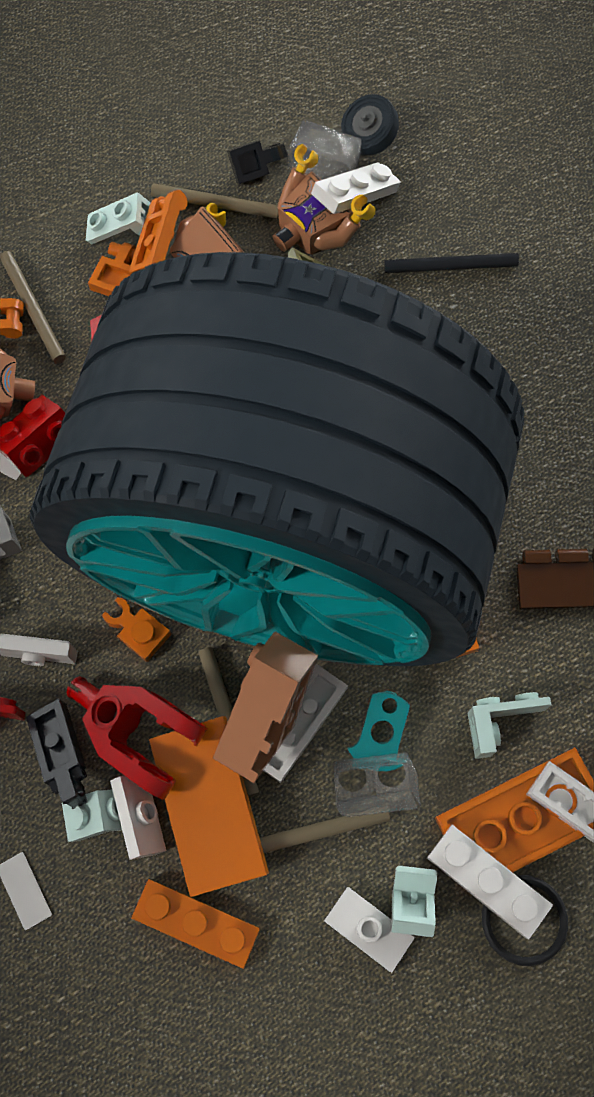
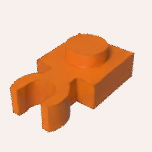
[102,597,171,662]

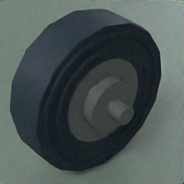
[341,94,399,155]

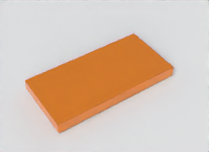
[149,716,269,897]
[435,748,594,873]

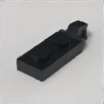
[26,698,88,809]

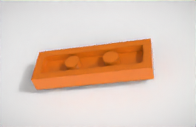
[131,879,260,969]

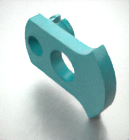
[347,691,410,771]

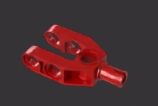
[66,676,208,799]

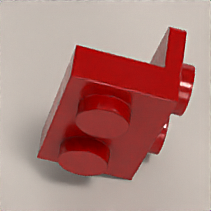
[0,395,65,477]

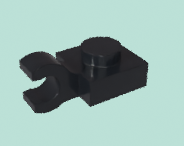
[227,140,288,184]

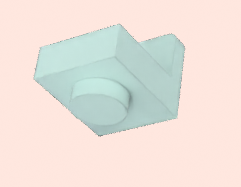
[62,790,122,842]
[391,866,437,937]

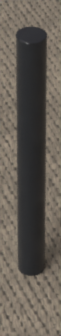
[384,253,519,274]

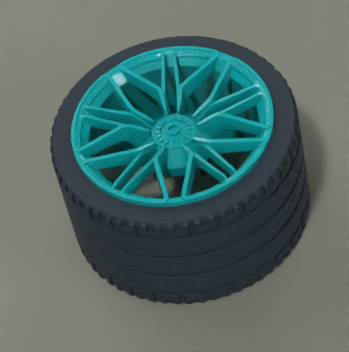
[30,252,525,666]

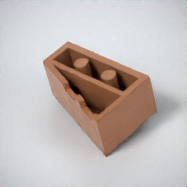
[213,631,318,783]

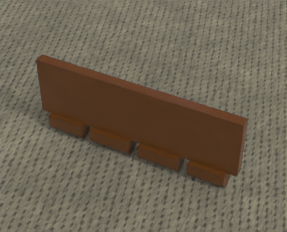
[516,548,594,609]

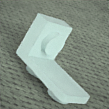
[86,192,150,244]
[468,692,552,759]

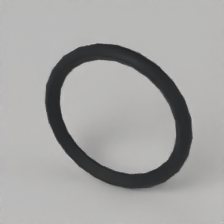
[482,875,568,966]

